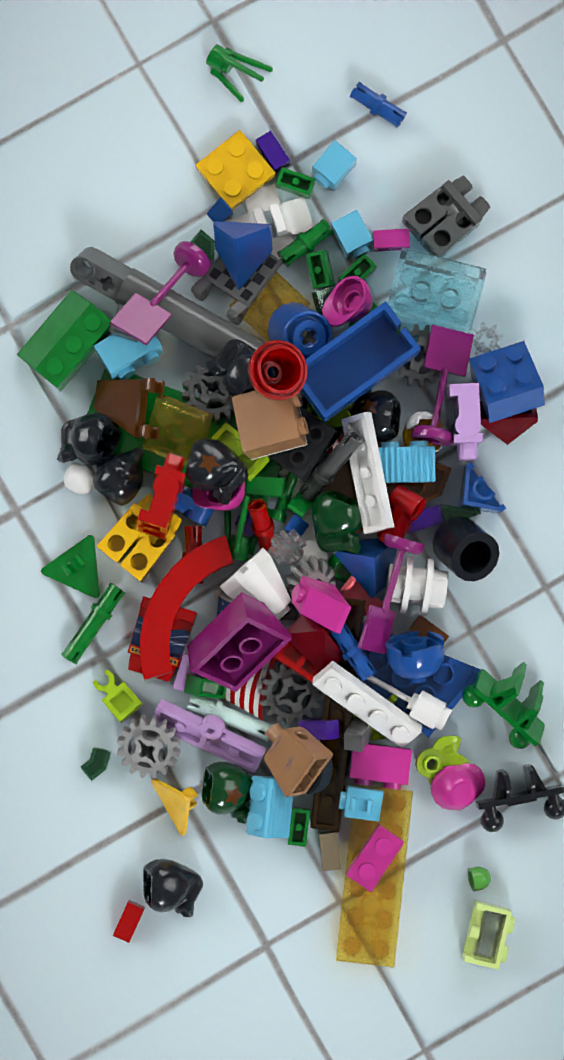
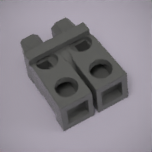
[401,175,490,263]

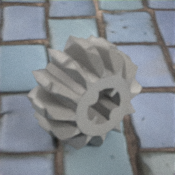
[286,555,336,595]

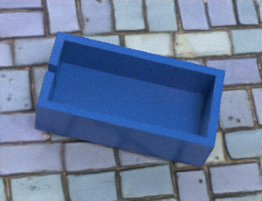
[301,301,421,423]

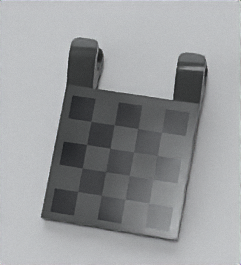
[191,254,283,325]

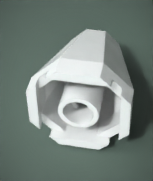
[220,548,291,620]

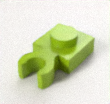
[93,670,144,723]

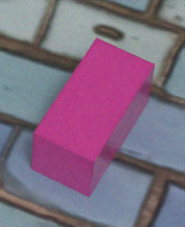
[373,229,410,252]

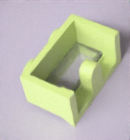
[462,900,515,970]

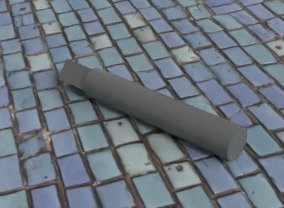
[70,247,308,408]

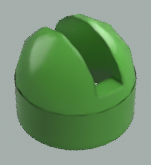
[468,867,491,891]

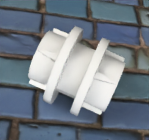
[385,556,448,616]

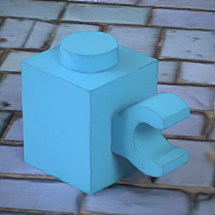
[339,785,383,822]

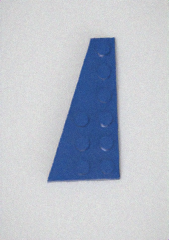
[329,622,481,738]

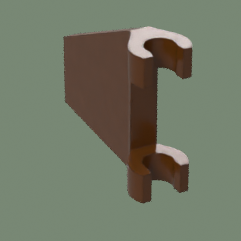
[94,378,165,440]

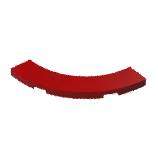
[140,535,233,681]

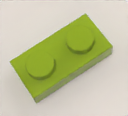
[211,422,270,481]

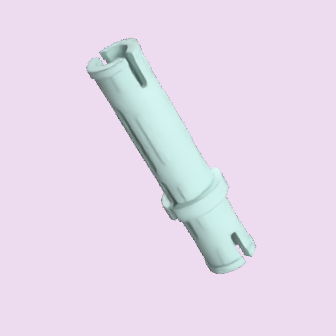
[186,695,273,742]

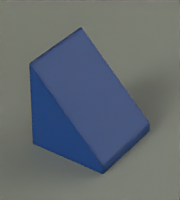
[207,197,233,222]
[284,514,309,539]

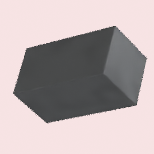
[344,717,372,752]

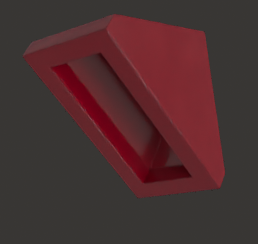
[480,401,538,445]
[287,615,344,672]

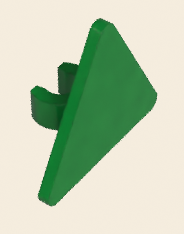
[41,535,100,598]

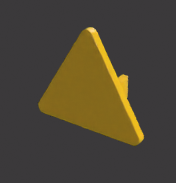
[151,778,198,836]

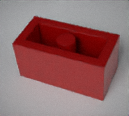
[112,900,145,943]

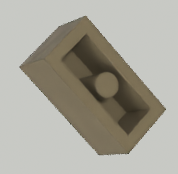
[319,831,341,871]

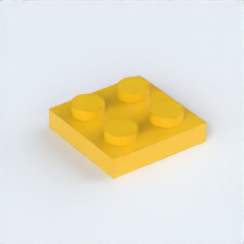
[195,130,276,210]

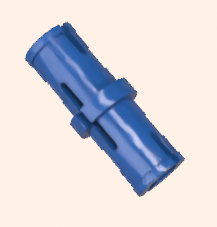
[350,81,407,128]
[329,623,377,681]

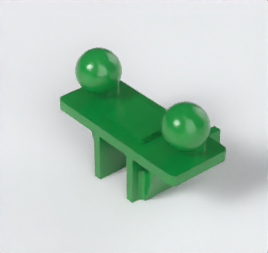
[462,662,545,749]

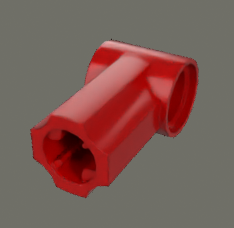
[376,484,426,542]

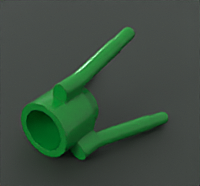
[206,44,273,102]
[224,495,258,561]

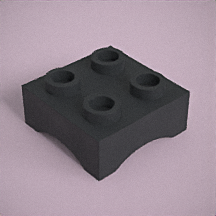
[268,406,338,482]

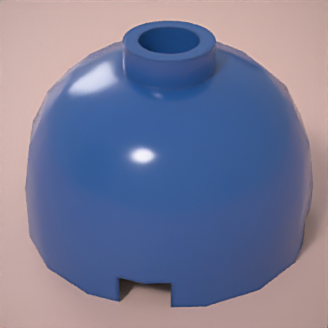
[385,631,445,683]

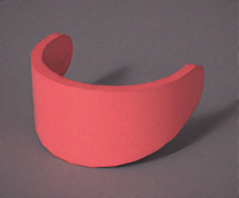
[339,576,390,617]

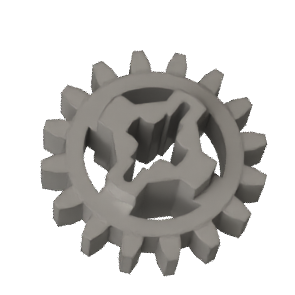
[117,714,181,778]

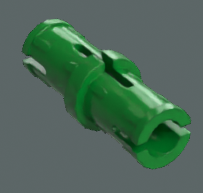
[277,219,334,267]

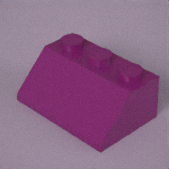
[187,592,292,692]

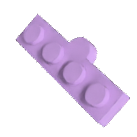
[153,699,267,774]

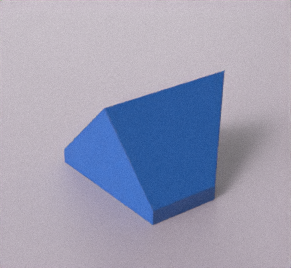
[213,221,273,290]
[459,462,506,514]
[335,538,397,598]

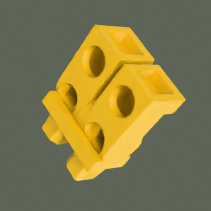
[97,494,182,583]

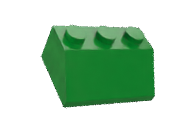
[17,290,111,392]

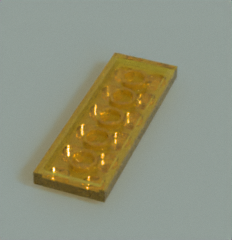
[336,784,413,967]

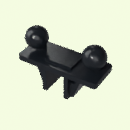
[475,764,564,832]

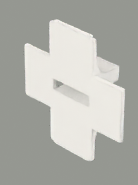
[227,183,314,259]

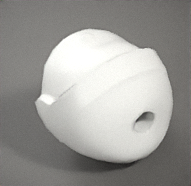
[64,462,95,494]

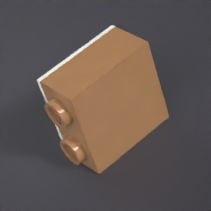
[232,390,309,460]

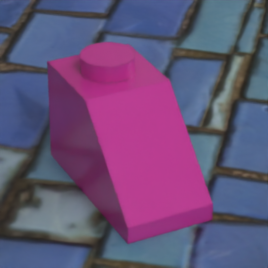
[291,576,351,634]

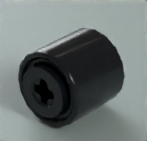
[432,516,500,582]

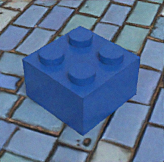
[469,341,545,423]

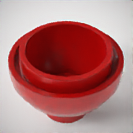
[248,340,307,401]

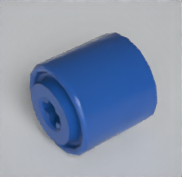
[268,302,332,359]

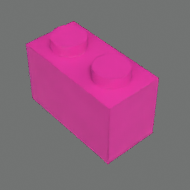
[349,743,412,790]
[346,823,404,892]

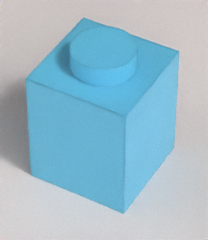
[312,140,357,191]
[331,210,373,259]

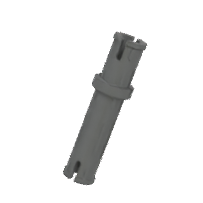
[299,429,364,502]

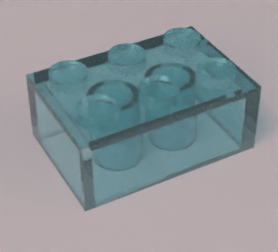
[388,247,486,334]

